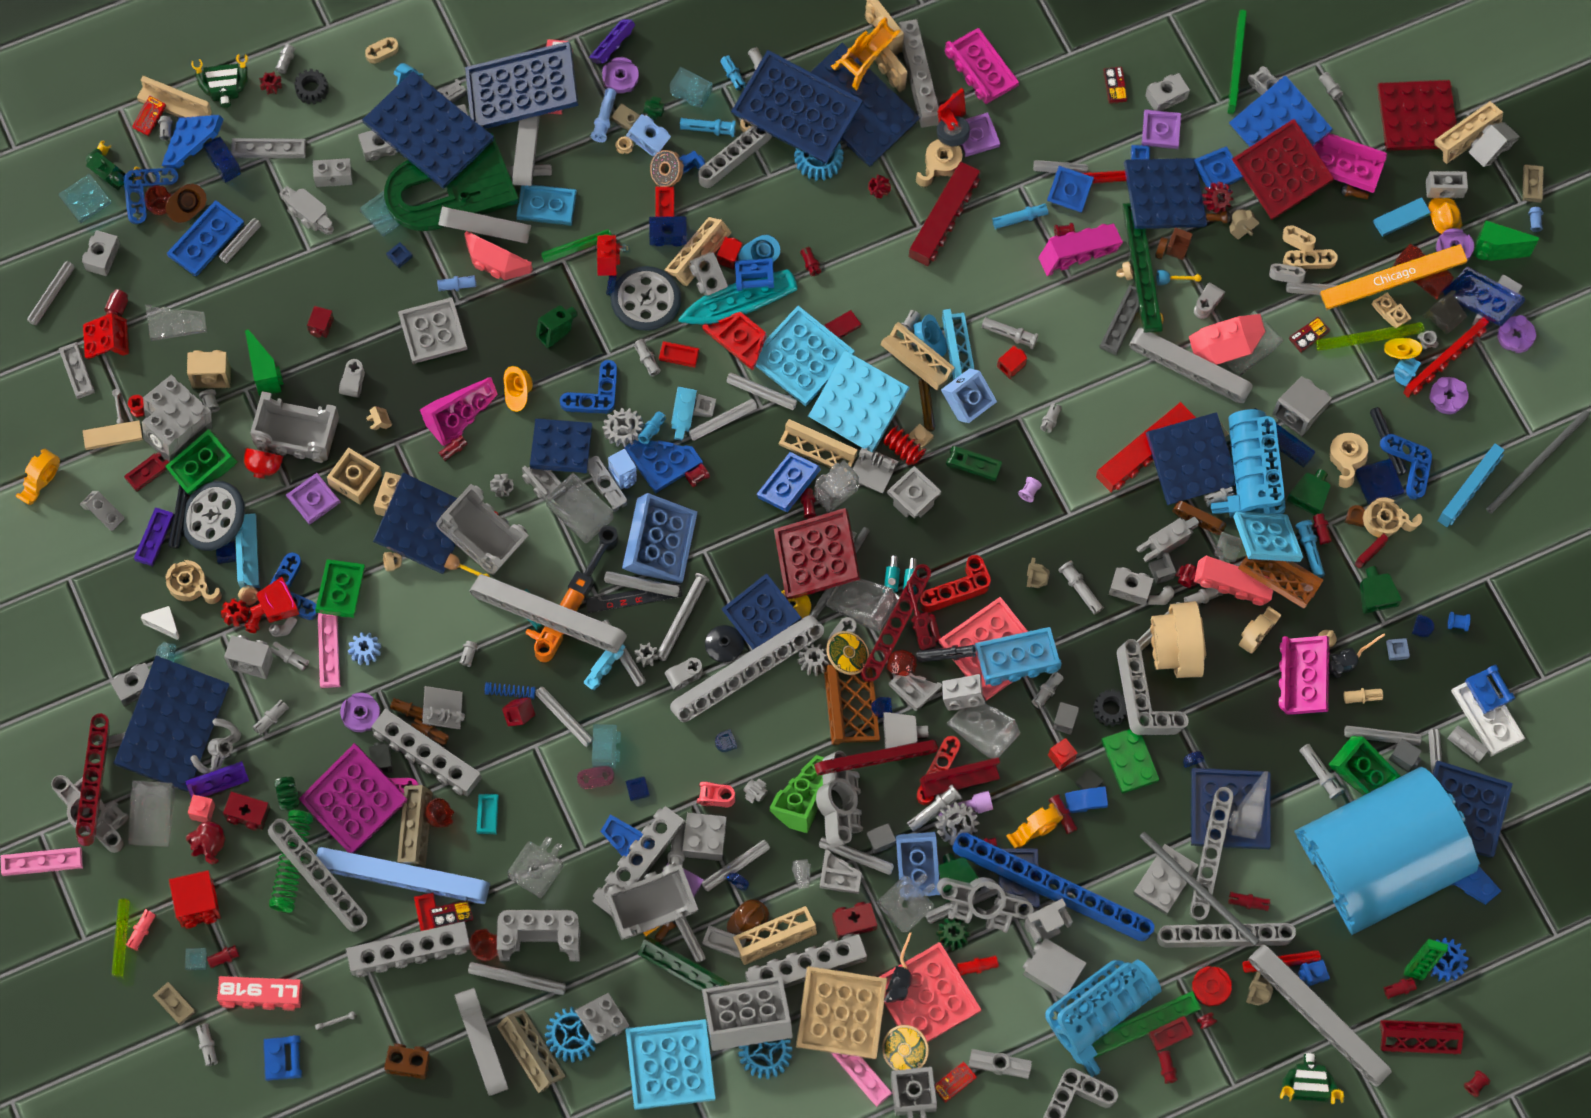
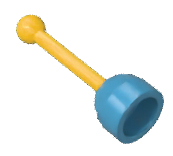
[1156,270,1202,285]

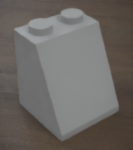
[1272,376,1332,437]

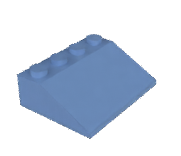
[622,493,697,583]

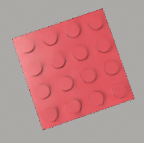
[939,597,1028,701]
[879,942,981,1043]

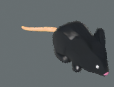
[1329,634,1385,678]
[884,932,912,1002]

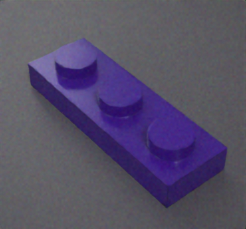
[589,19,635,64]
[134,507,174,567]
[186,761,249,798]

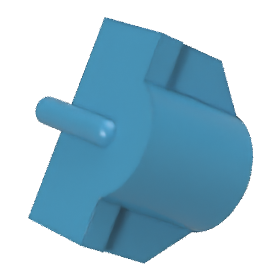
[394,63,424,85]
[1394,358,1422,387]

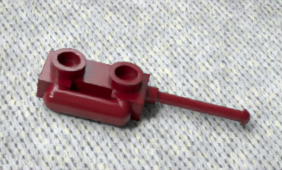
[907,580,941,650]

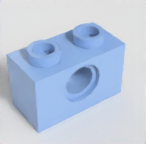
[626,114,671,157]
[608,449,637,490]

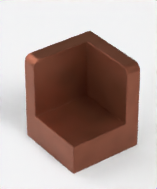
[1166,227,1193,260]

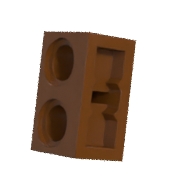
[384,1043,430,1079]

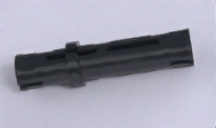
[917,645,976,663]

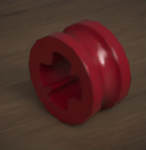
[1197,1012,1218,1030]

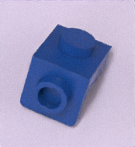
[680,151,706,174]

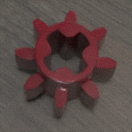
[259,71,282,95]
[868,175,891,199]
[1176,564,1198,588]

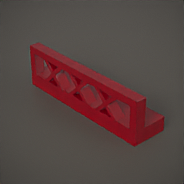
[920,757,1000,798]
[1380,1020,1464,1054]

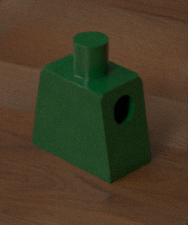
[536,305,578,349]
[1287,469,1331,516]
[1360,566,1402,614]
[938,853,981,903]

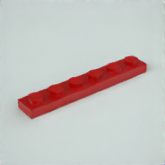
[1403,317,1489,398]

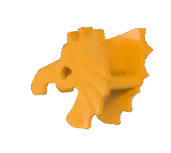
[831,17,901,91]

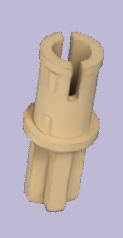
[1344,688,1383,704]

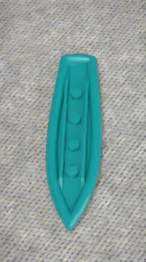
[678,269,797,324]

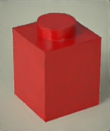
[717,237,742,270]
[997,346,1027,379]
[1048,738,1077,771]

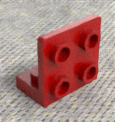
[83,313,129,359]

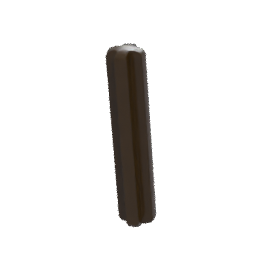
[919,378,935,432]

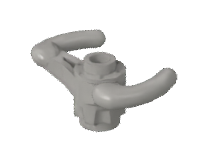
[191,718,241,774]

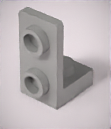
[79,491,124,531]

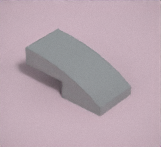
[673,394,716,417]

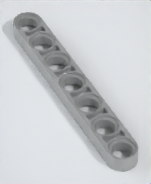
[1190,787,1233,921]

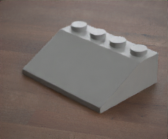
[702,977,792,1051]

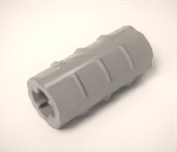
[1447,725,1489,763]

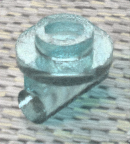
[156,642,176,662]

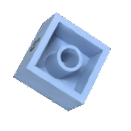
[941,368,997,423]

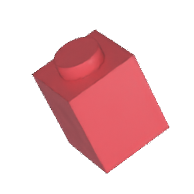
[188,795,215,822]

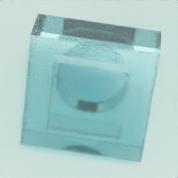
[185,948,207,970]

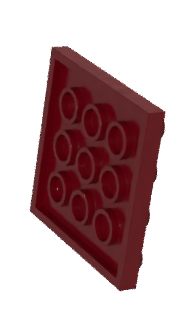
[1377,80,1457,151]
[1232,119,1334,220]
[774,508,860,600]

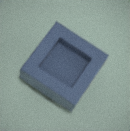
[1386,638,1410,661]

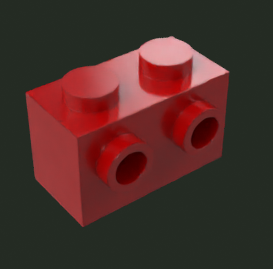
[597,235,620,276]

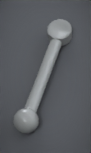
[112,389,124,424]
[315,1011,356,1030]

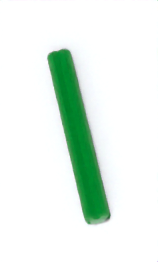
[541,229,612,263]

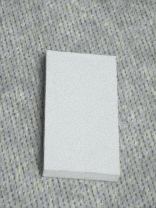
[1451,677,1525,757]

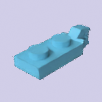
[671,387,697,441]
[583,644,626,690]

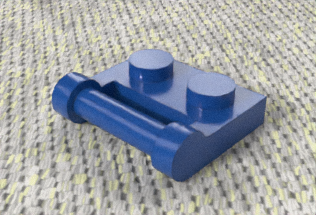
[735,258,774,291]
[1465,665,1515,714]
[264,1036,302,1081]

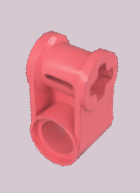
[697,782,735,808]

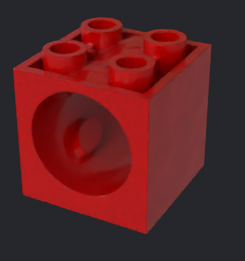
[169,870,221,928]

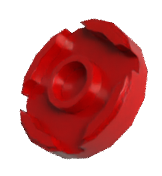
[1192,966,1232,1006]

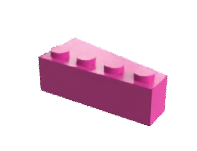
[1038,224,1123,276]

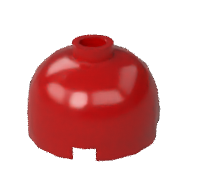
[244,448,283,479]

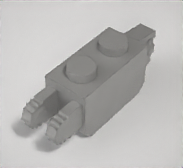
[279,186,334,235]
[1136,517,1199,562]

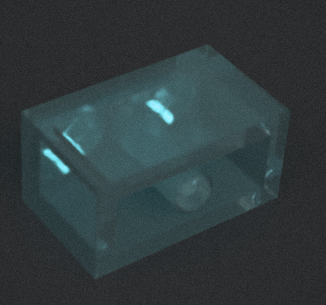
[670,67,712,108]
[592,724,621,768]

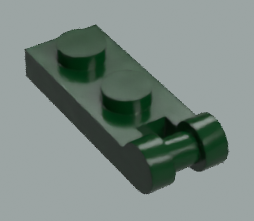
[946,446,1002,481]

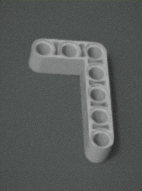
[1117,639,1189,735]
[455,988,508,1096]
[1043,1068,1118,1118]

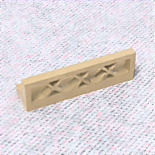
[137,76,212,118]
[1435,101,1503,164]
[664,217,732,286]
[880,322,955,390]
[779,419,857,475]
[733,906,817,965]

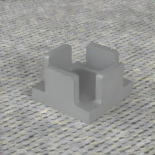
[887,466,941,519]
[1024,898,1073,943]

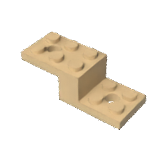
[865,0,907,92]

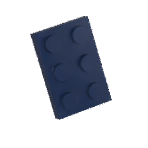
[998,849,1040,908]

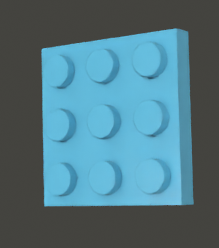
[1233,511,1303,562]

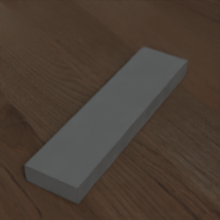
[1099,285,1139,355]

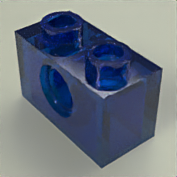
[204,137,241,183]
[649,216,687,247]

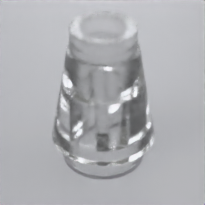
[791,859,811,889]

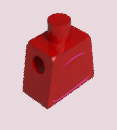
[249,577,299,623]

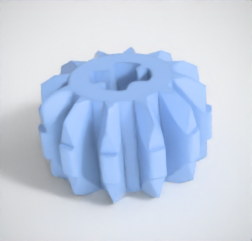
[348,632,381,666]

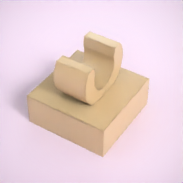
[367,406,392,430]

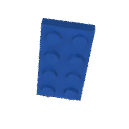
[167,200,245,277]

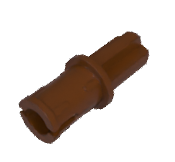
[390,697,423,720]
[411,718,449,745]

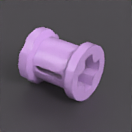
[1018,477,1042,502]

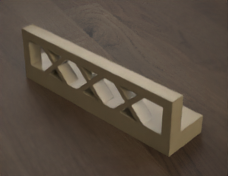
[397,785,433,868]
[497,1009,566,1093]

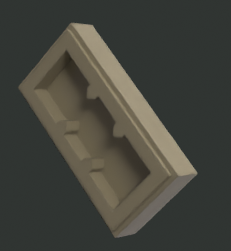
[611,104,640,131]

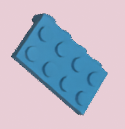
[975,627,1062,686]

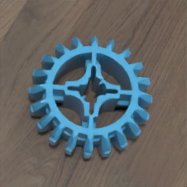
[794,143,844,181]
[545,1007,596,1062]
[738,1039,793,1079]

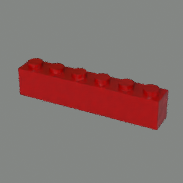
[1096,402,1196,493]

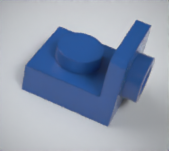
[1298,960,1330,986]

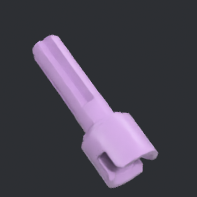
[938,791,993,816]

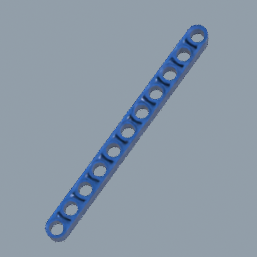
[953,833,1155,941]

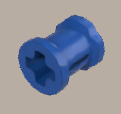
[1448,612,1470,631]

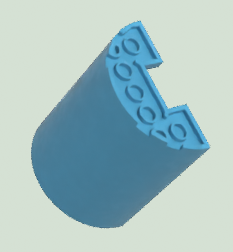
[1294,767,1480,935]

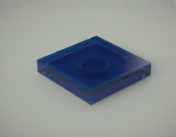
[1355,458,1404,505]

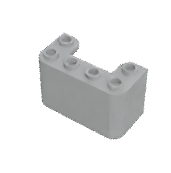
[250,392,339,463]
[436,484,529,575]
[604,863,698,940]
[497,910,580,961]

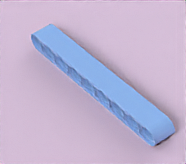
[316,847,490,904]

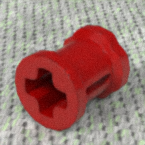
[128,395,145,418]

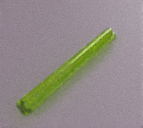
[1315,322,1424,351]

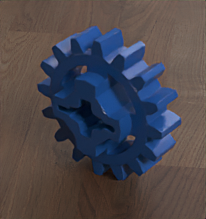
[1431,938,1468,982]

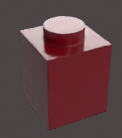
[307,306,334,338]

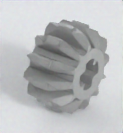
[798,643,830,676]

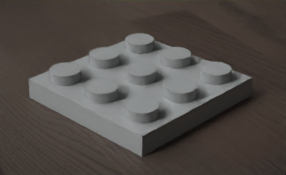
[398,297,467,364]

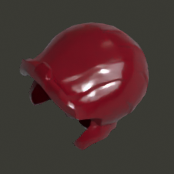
[186,821,225,865]

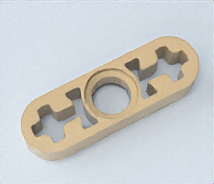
[1283,249,1338,269]

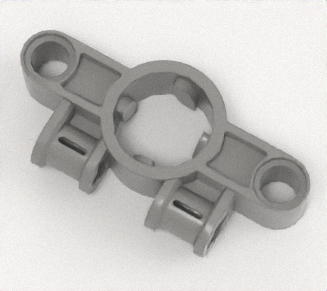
[816,751,863,848]
[51,775,129,853]
[937,877,1034,933]

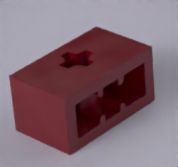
[223,792,271,831]
[832,902,877,940]

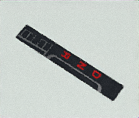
[586,583,683,613]

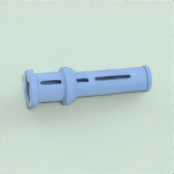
[590,88,617,142]

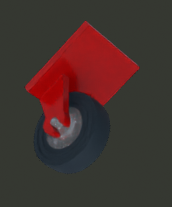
[937,88,970,146]

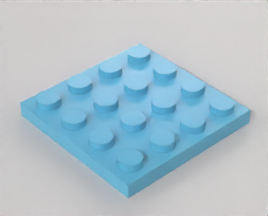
[756,306,855,407]
[808,351,910,453]
[626,1019,715,1110]

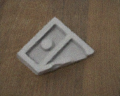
[819,850,862,894]

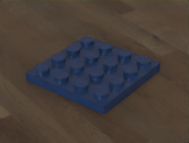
[1124,158,1207,229]
[1146,412,1236,505]
[373,473,457,574]
[1432,760,1513,858]
[1191,768,1271,850]

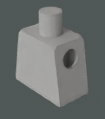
[883,713,928,749]

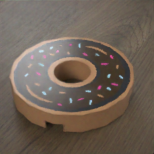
[650,150,683,187]

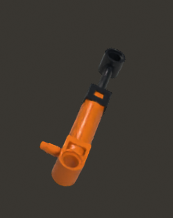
[526,525,618,662]

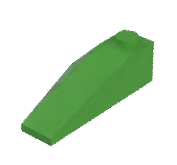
[769,755,824,833]

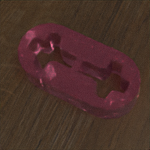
[577,766,614,789]

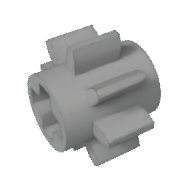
[490,474,514,497]
[635,642,658,668]
[743,779,768,804]

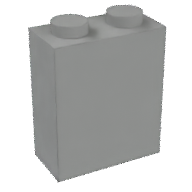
[1023,938,1086,998]

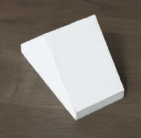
[141,606,179,640]

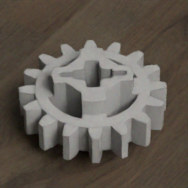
[602,408,644,447]
[935,802,979,845]

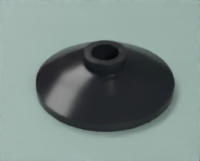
[705,625,744,663]

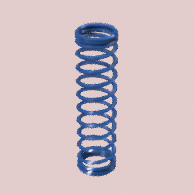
[485,682,536,699]

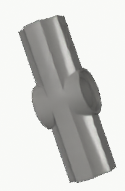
[969,1049,1032,1079]

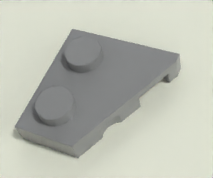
[889,670,942,711]

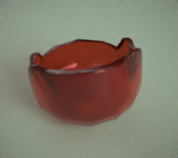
[145,185,172,215]
[886,650,917,676]
[425,798,454,828]
[470,929,498,961]

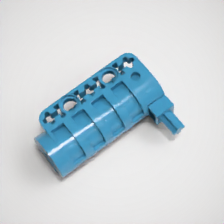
[1211,409,1286,518]
[1045,960,1161,1077]

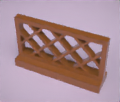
[1238,556,1323,609]
[824,665,880,745]

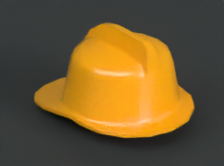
[1428,198,1462,234]
[504,366,533,412]

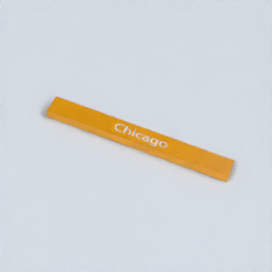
[1320,244,1468,310]

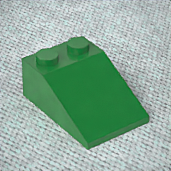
[1472,221,1539,261]
[245,329,284,396]
[165,429,238,495]
[1328,736,1401,796]

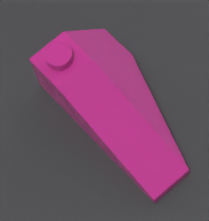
[420,377,498,446]

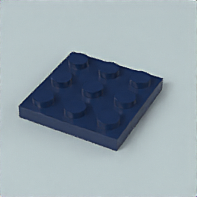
[530,419,592,473]
[722,573,802,650]

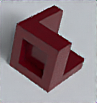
[502,697,535,726]

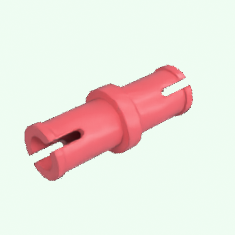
[126,909,157,951]

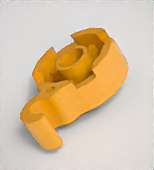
[16,449,60,505]
[1006,803,1063,849]

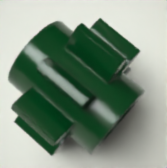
[643,96,665,120]

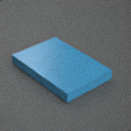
[516,185,577,226]

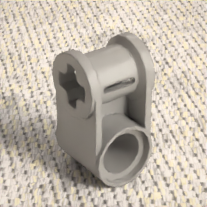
[1248,66,1278,95]
[1194,282,1225,319]
[339,359,365,398]
[665,658,703,691]

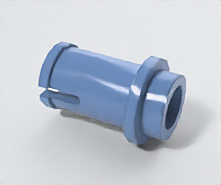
[1528,207,1543,232]

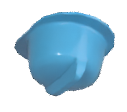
[738,235,780,262]
[913,314,947,357]

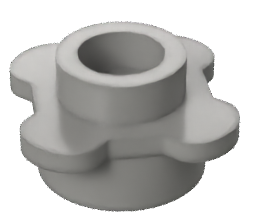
[1418,331,1439,350]

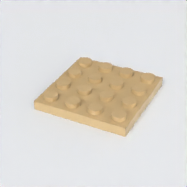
[796,966,887,1059]

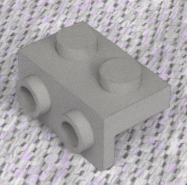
[522,466,564,502]
[942,674,985,711]

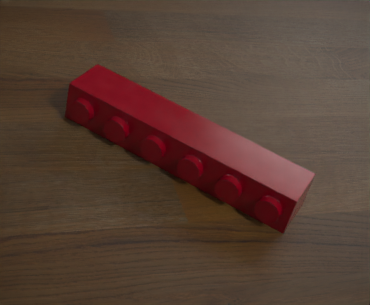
[908,161,981,266]

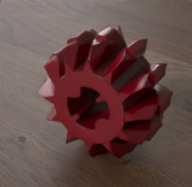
[1202,181,1234,213]

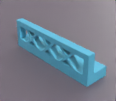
[942,309,975,380]
[235,513,260,589]

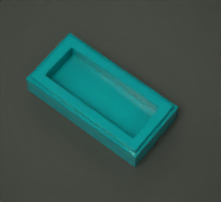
[477,794,499,834]

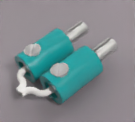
[884,556,919,601]

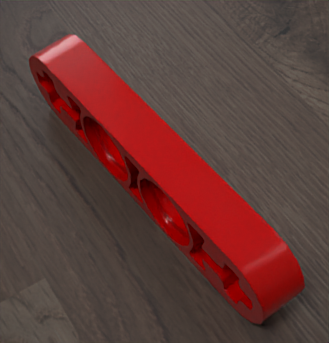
[916,736,960,805]

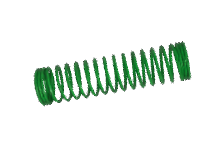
[269,810,313,912]

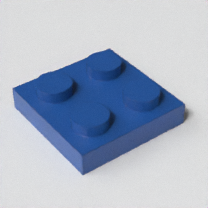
[1194,146,1243,188]
[1047,166,1094,213]

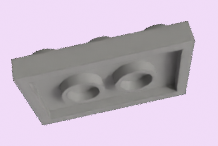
[1133,844,1198,915]

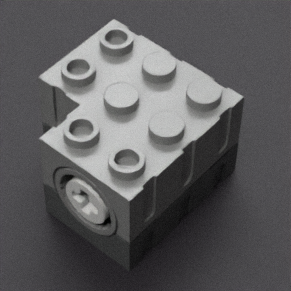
[142,375,212,462]

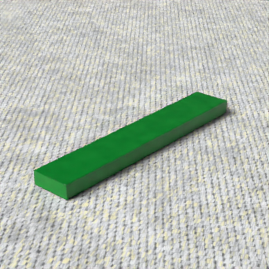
[1227,10,1247,114]
[1404,939,1448,980]
[1092,991,1201,1058]

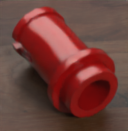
[244,613,262,634]

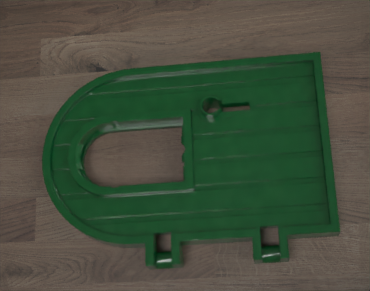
[384,133,519,231]

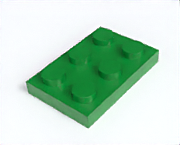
[315,559,365,618]
[1101,729,1159,794]

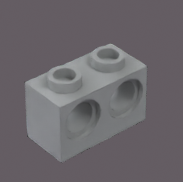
[689,252,728,296]

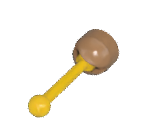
[444,553,490,577]

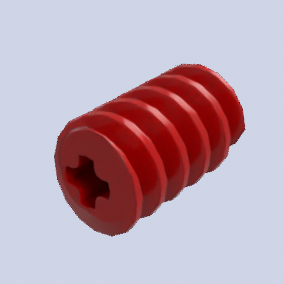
[884,425,926,465]

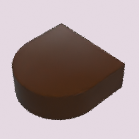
[1155,237,1169,260]
[1345,505,1365,527]

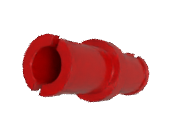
[957,955,999,976]

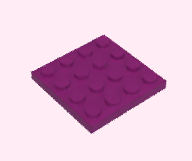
[299,743,409,854]

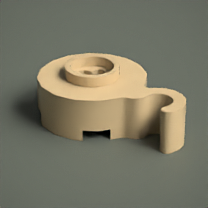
[916,139,962,187]
[1330,433,1368,488]
[1363,497,1422,537]
[166,560,222,604]
[1239,606,1281,654]

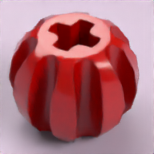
[221,598,250,627]

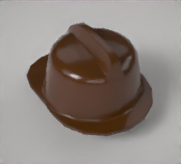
[166,184,207,223]
[727,899,769,942]

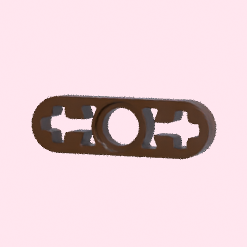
[1173,501,1226,535]

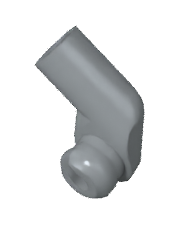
[1148,585,1174,605]
[269,617,297,637]

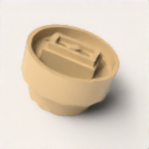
[1150,601,1206,678]

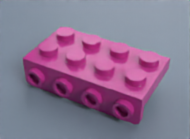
[945,28,1019,104]
[1313,133,1387,193]
[1279,635,1329,715]

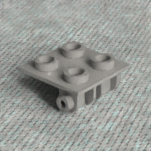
[848,448,898,494]
[422,686,465,729]
[575,993,630,1044]

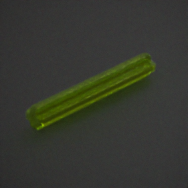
[112,898,130,977]

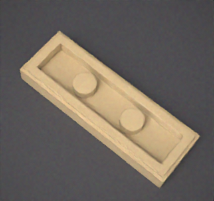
[83,420,143,450]

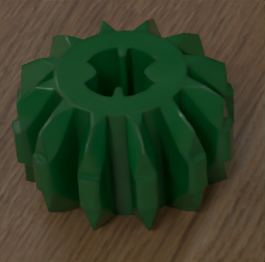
[275,776,299,811]
[936,918,970,951]

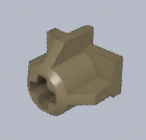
[1229,210,1259,240]
[1026,558,1050,588]
[1246,971,1273,1006]

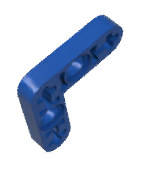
[124,168,178,225]
[560,360,617,414]
[1380,434,1432,500]
[270,553,318,620]

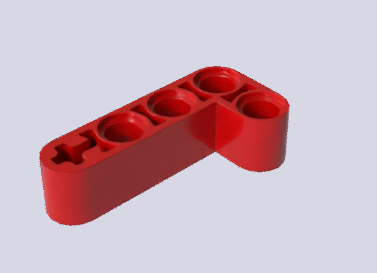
[918,555,991,613]

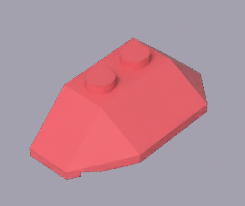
[465,231,532,280]
[1189,314,1266,365]

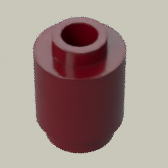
[104,289,128,317]

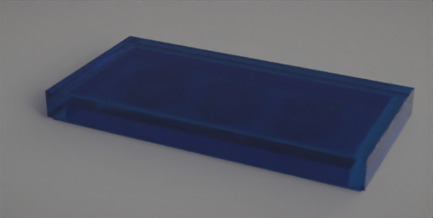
[1443,267,1525,327]

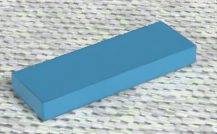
[1373,197,1431,237]

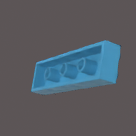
[1438,443,1504,527]

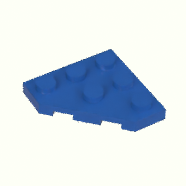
[162,115,224,169]
[624,440,703,493]

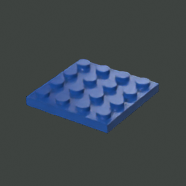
[1229,75,1333,147]

